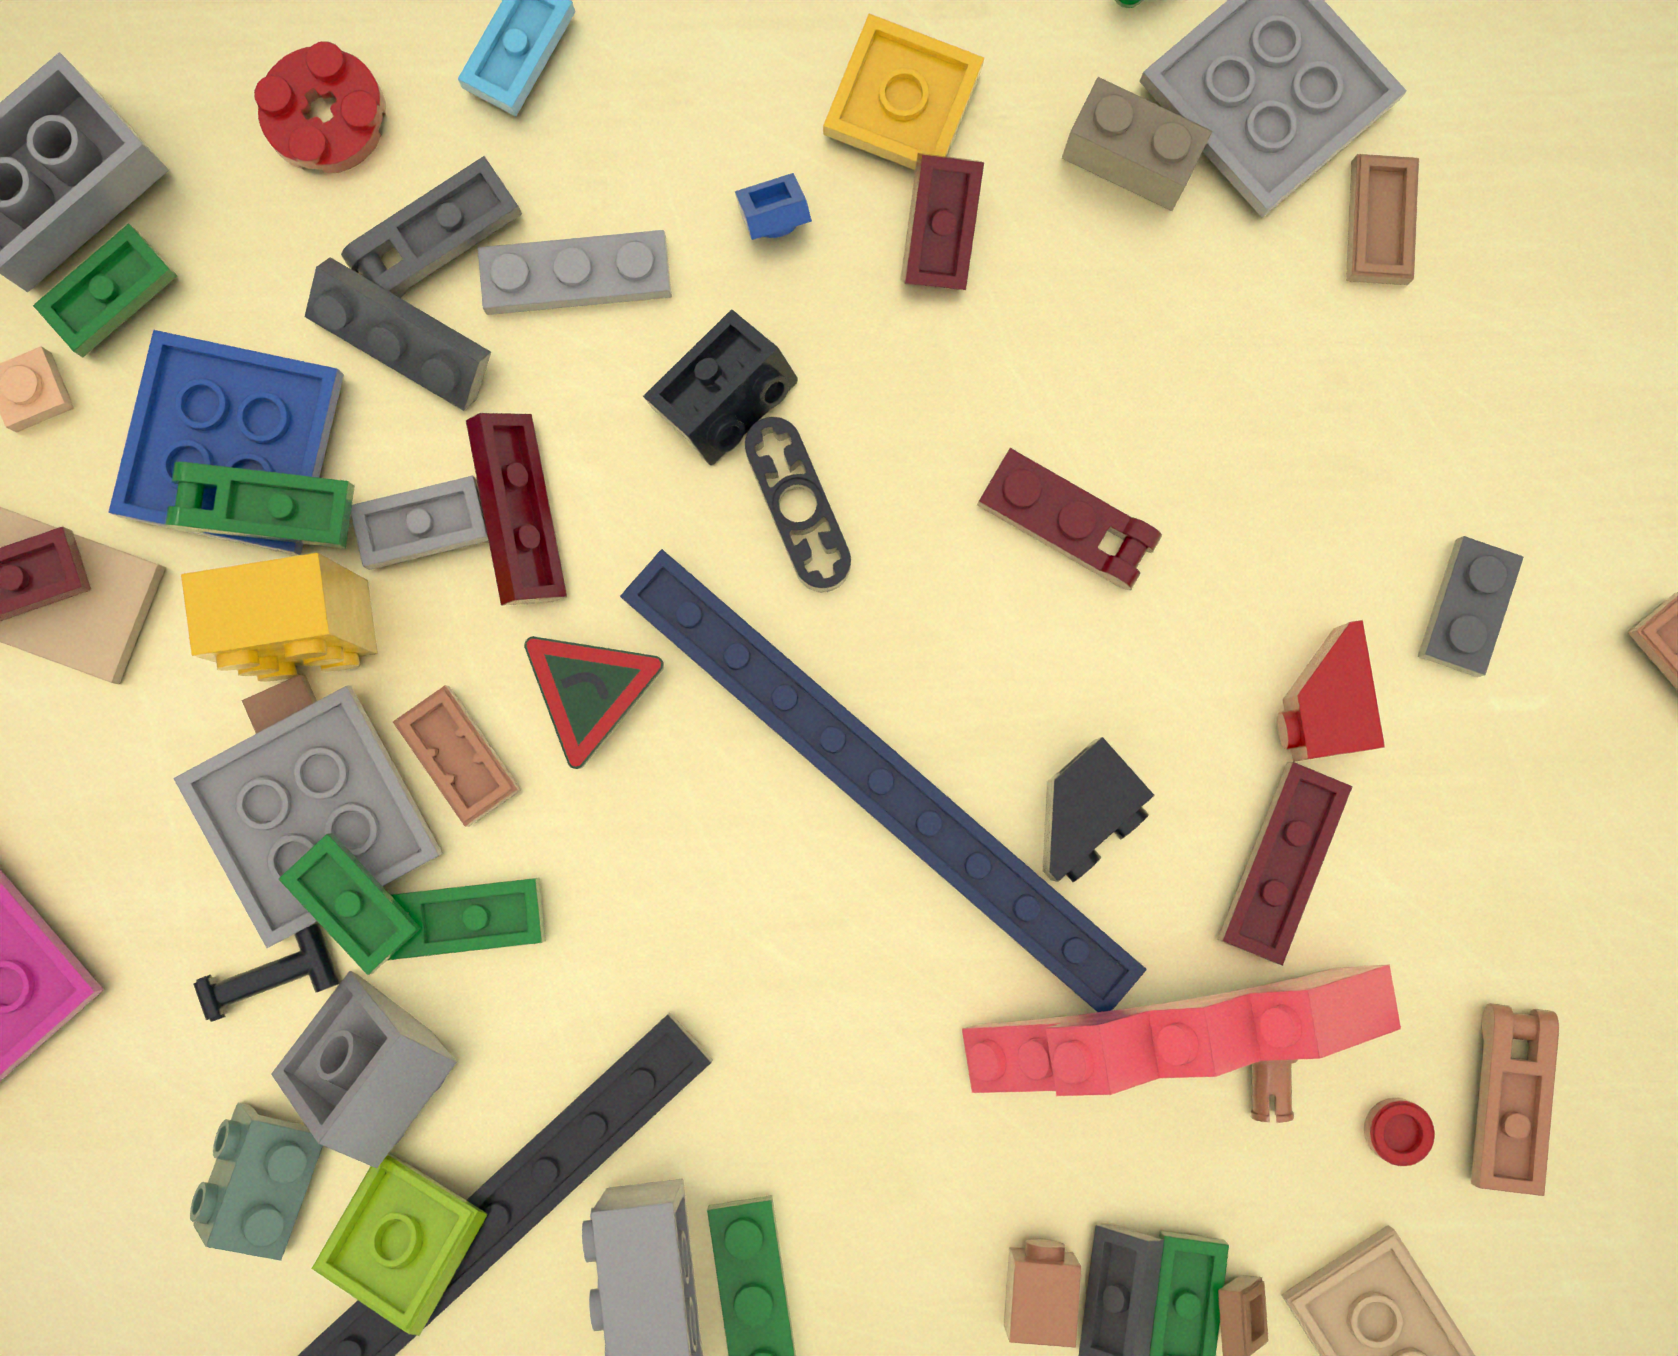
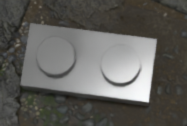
[351,475,488,570]

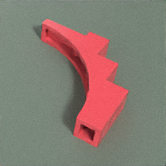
[962,964,1401,1096]

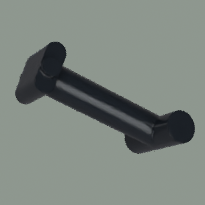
[193,924,340,1023]

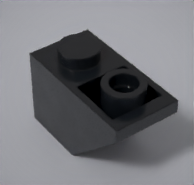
[1042,737,1155,882]

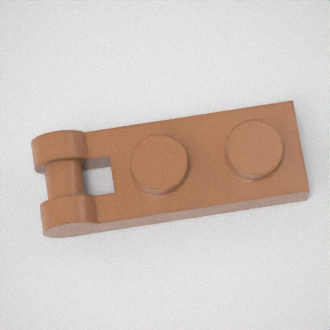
[1471,1003,1559,1196]

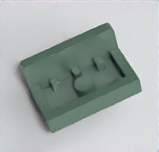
[190,1102,323,1261]

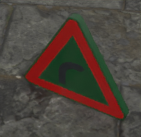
[524,636,664,769]

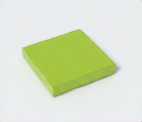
[311,1153,488,1336]

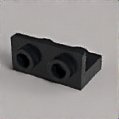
[643,309,798,465]

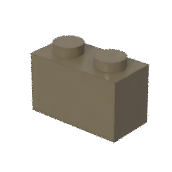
[1061,77,1212,211]

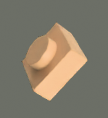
[0,346,74,432]

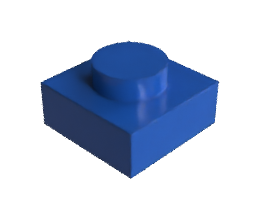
[735,173,812,240]

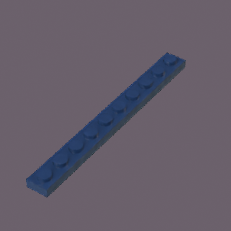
[620,549,1147,1012]

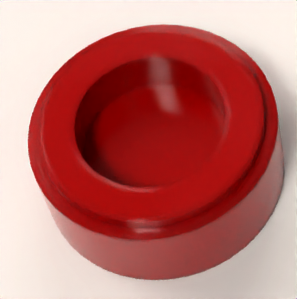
[1364,1098,1435,1166]

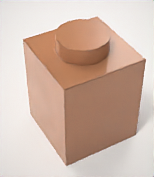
[1004,1239,1081,1348]

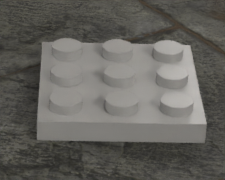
[1139,0,1407,218]
[173,686,443,948]

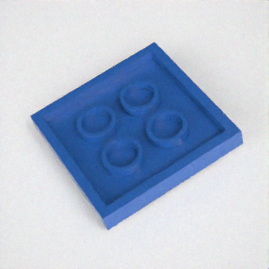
[108,330,344,555]

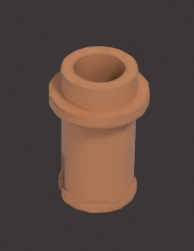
[1251,1060,1298,1123]

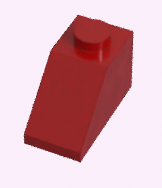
[1277,620,1385,762]

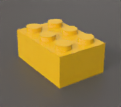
[181,553,378,682]

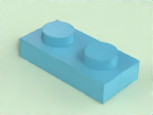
[458,0,576,117]

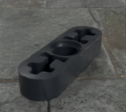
[745,417,851,592]

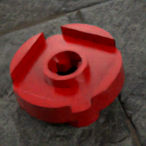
[254,41,386,173]

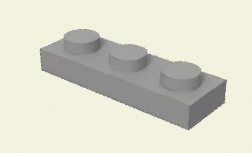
[478,230,672,315]

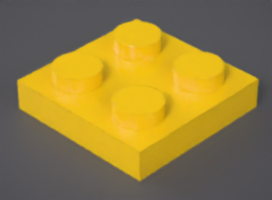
[823,13,984,170]

